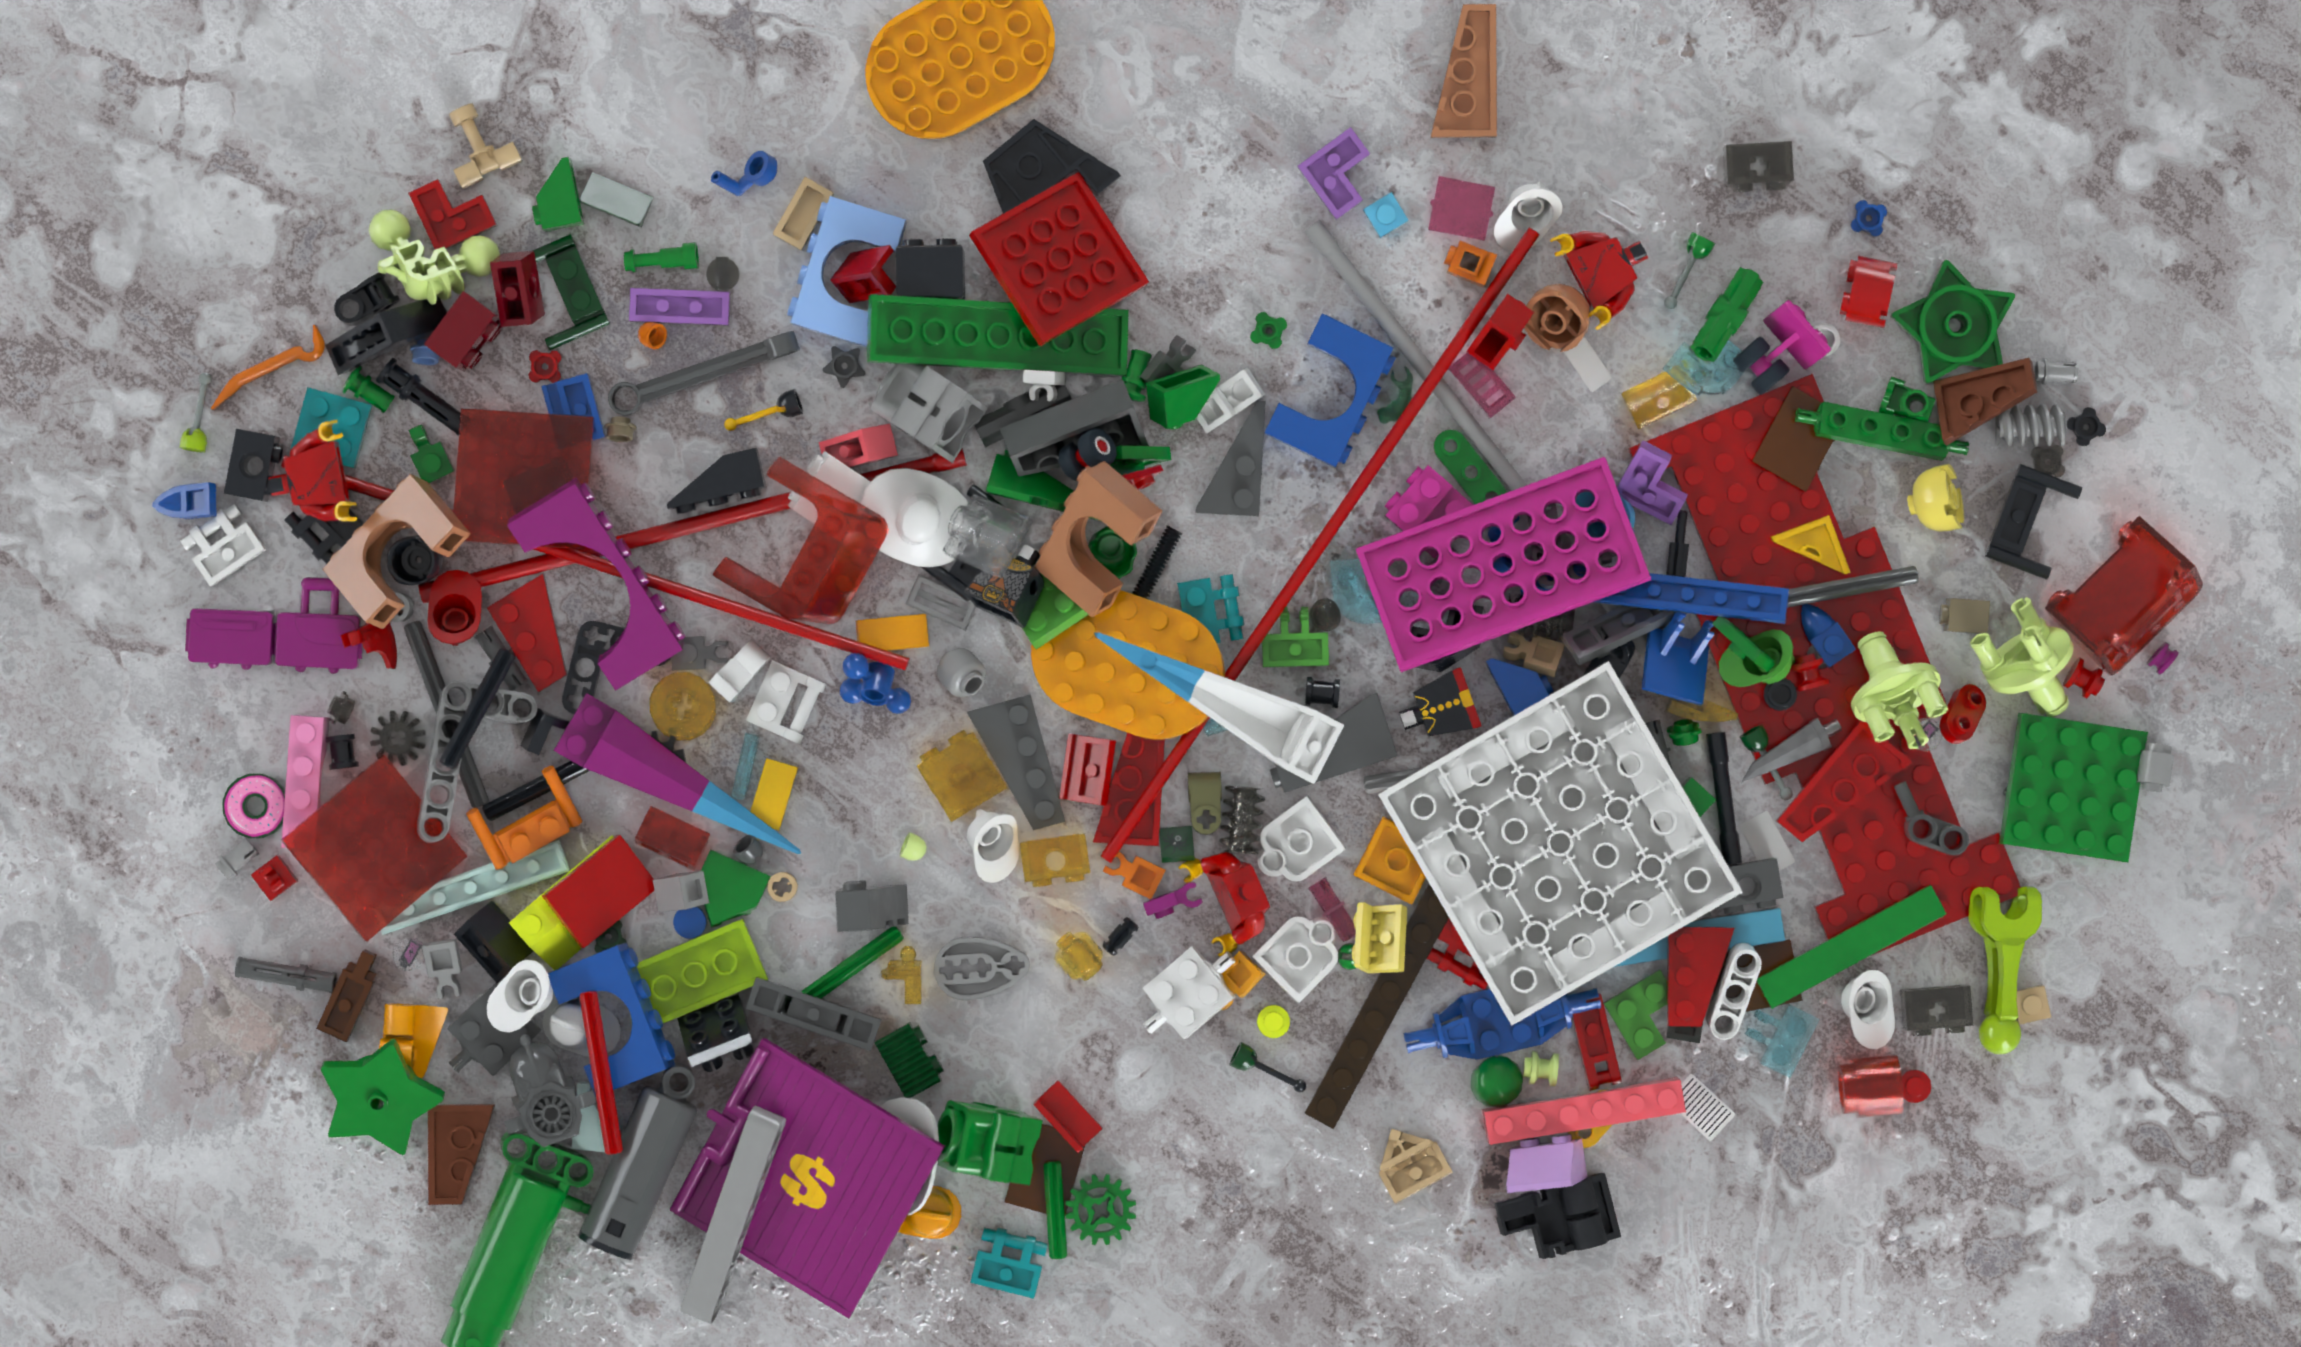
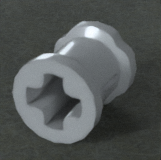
[391,592,414,622]

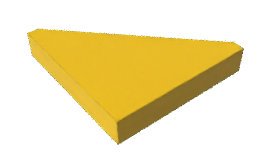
[1771,515,1851,575]

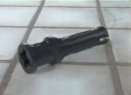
[376,357,471,436]

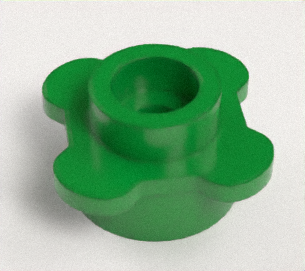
[1250,312,1287,349]
[1666,719,1702,746]

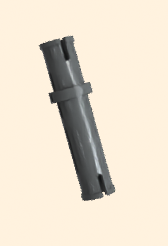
[235,956,337,993]

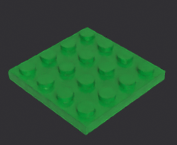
[1999,713,2148,863]

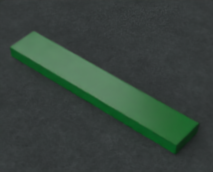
[1756,885,1947,1009]

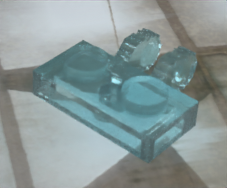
[1745,1004,1820,1078]

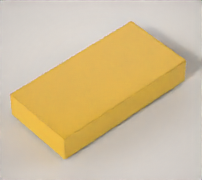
[750,758,799,831]

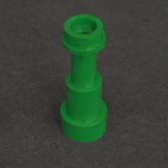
[624,242,699,273]

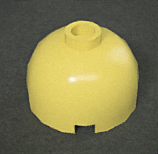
[1907,464,1964,532]

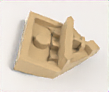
[1379,1129,1453,1204]

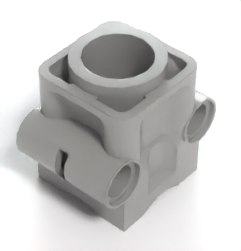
[872,364,988,463]

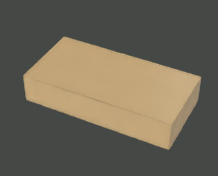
[773,177,834,251]

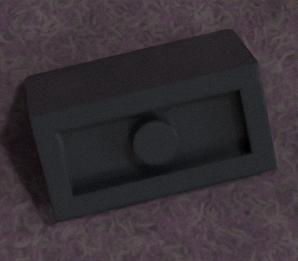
[454,901,533,983]

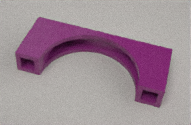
[507,477,685,691]

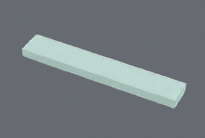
[372,840,570,935]

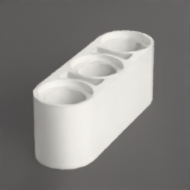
[1706,943,1762,1040]

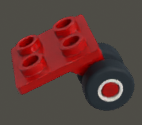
[1059,428,1164,490]

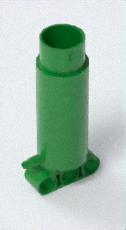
[441,1131,594,1347]

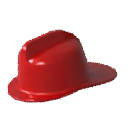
[427,570,482,646]

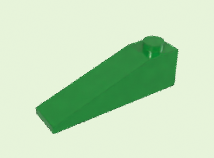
[986,450,1102,522]

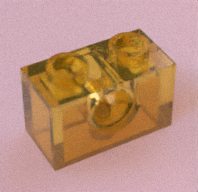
[1019,833,1091,887]

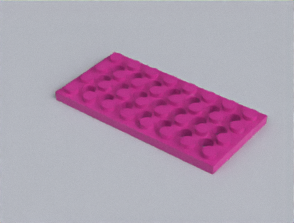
[1356,457,1651,672]

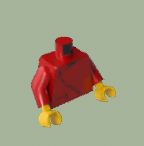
[1550,231,1648,330]
[268,420,357,522]
[1178,852,1270,956]

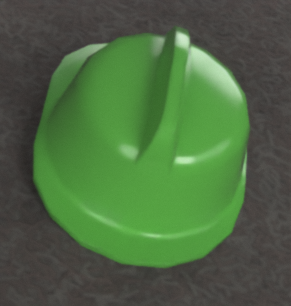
[1719,629,1795,687]

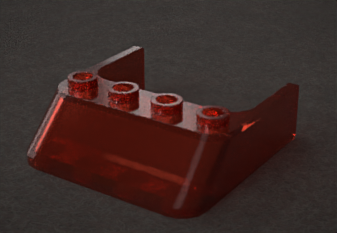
[712,457,889,624]

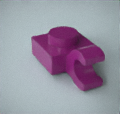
[1143,882,1203,919]

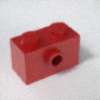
[1466,293,1535,370]

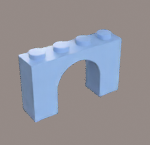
[787,196,907,347]

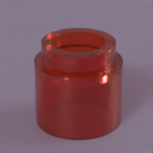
[1838,1055,1904,1118]

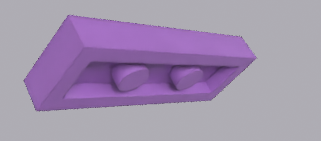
[629,288,730,326]

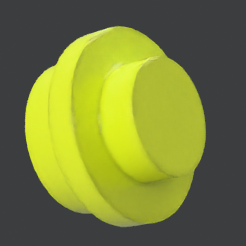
[1257,1005,1290,1038]

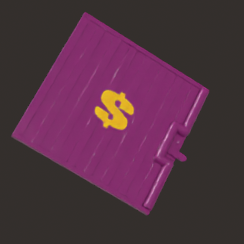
[670,1038,945,1319]

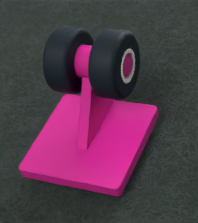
[1732,300,1831,395]

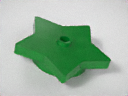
[1890,260,2015,384]
[321,1039,445,1155]

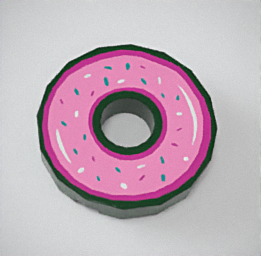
[223,774,285,838]

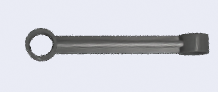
[608,331,800,415]

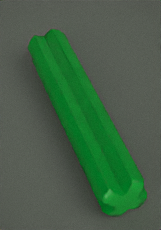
[1043,1161,1067,1259]

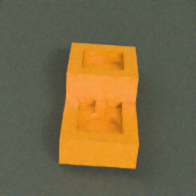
[855,614,929,651]

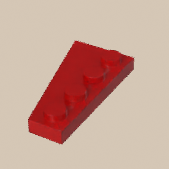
[1776,720,1913,842]
[1093,733,1165,846]

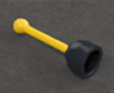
[724,389,803,431]

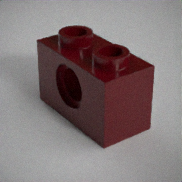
[490,251,545,327]

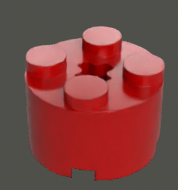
[1840,256,1898,328]

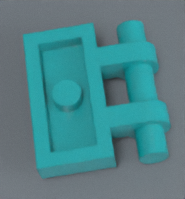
[1177,574,1245,643]
[970,1227,1048,1299]

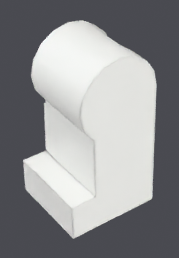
[708,639,771,703]

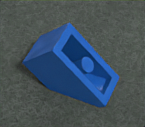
[1484,658,1554,716]

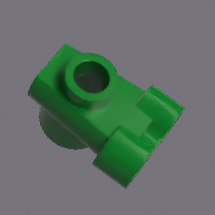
[1879,376,1936,422]

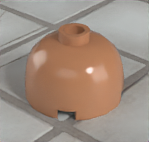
[1524,284,1591,352]

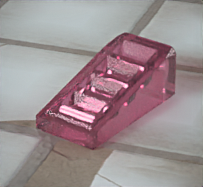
[1448,353,1516,419]

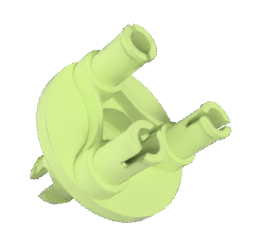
[1970,597,2074,717]
[1851,632,1948,749]

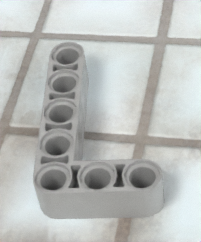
[417,681,537,843]

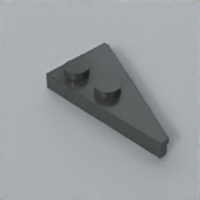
[1196,400,1266,517]

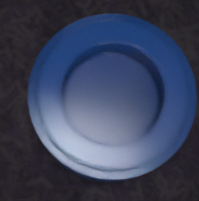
[673,907,707,939]

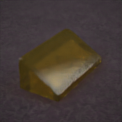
[1621,365,1698,430]

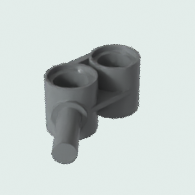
[1894,781,1969,855]

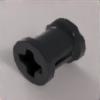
[1305,677,1340,708]
[326,734,359,770]

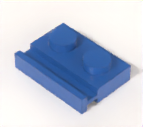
[541,373,606,450]

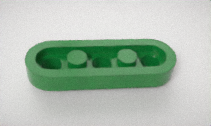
[1433,430,1507,504]

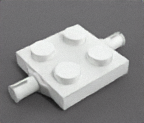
[1142,946,1236,1040]

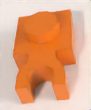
[1103,851,1166,899]

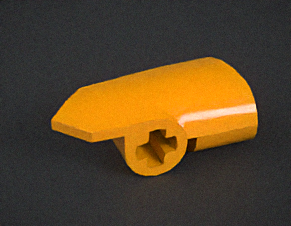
[379,1003,449,1078]

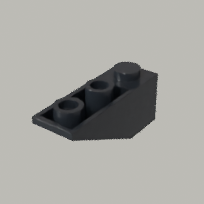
[667,448,767,514]

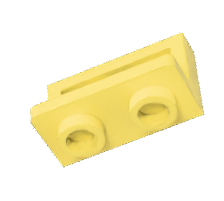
[1352,902,1407,974]

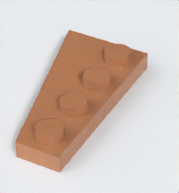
[1430,4,1497,138]

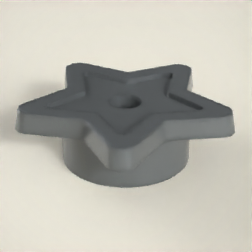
[823,346,865,388]

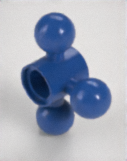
[840,653,911,714]

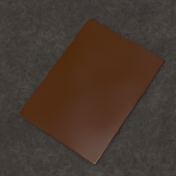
[1752,386,1835,492]
[1713,939,1803,1017]
[1005,1124,1085,1214]

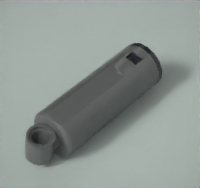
[578,1063,697,1260]

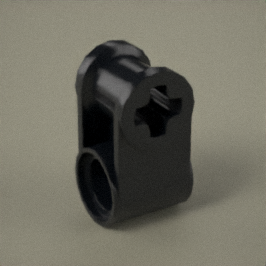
[334,272,400,326]

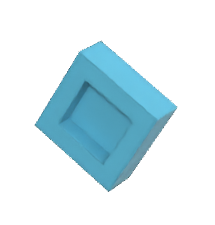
[1363,192,1409,238]

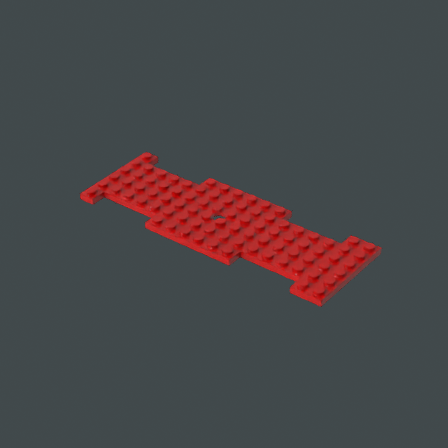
[1628,374,2021,955]

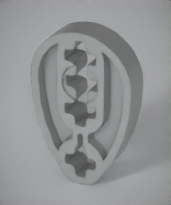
[934,937,1030,1000]

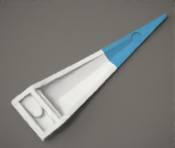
[1094,632,1344,784]

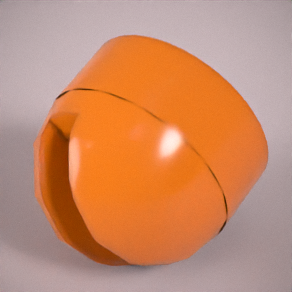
[638,322,667,350]

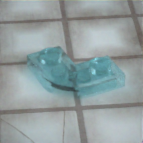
[1662,340,1745,396]
[1329,558,1382,624]

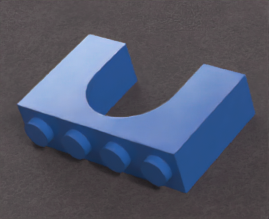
[1264,313,1396,468]
[548,942,675,1097]

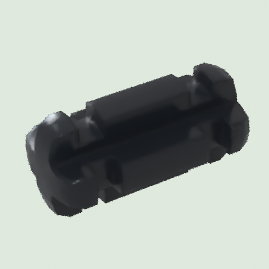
[1102,917,1139,956]

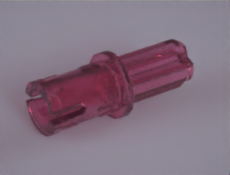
[1308,877,1356,942]

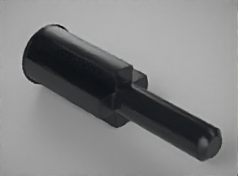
[1666,510,1689,577]

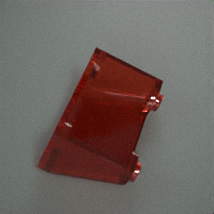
[2045,516,2203,676]

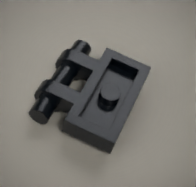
[284,508,365,564]

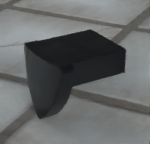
[520,708,570,755]

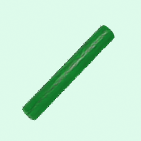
[790,926,904,1001]

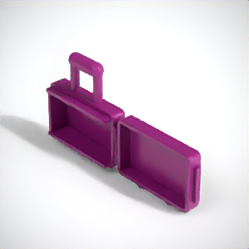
[185,577,363,674]

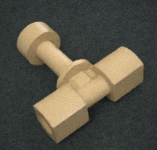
[449,103,522,189]

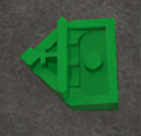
[1110,445,1171,475]
[701,849,771,927]

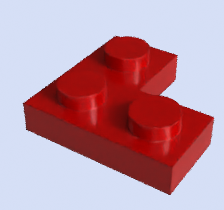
[408,179,498,250]

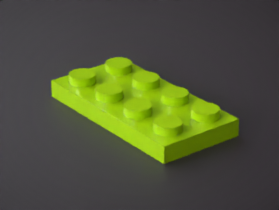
[637,919,769,1024]

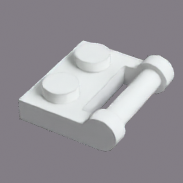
[746,660,827,744]

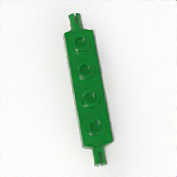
[1795,401,1969,461]

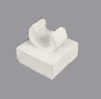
[1023,370,1065,401]

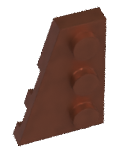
[1933,358,2037,446]

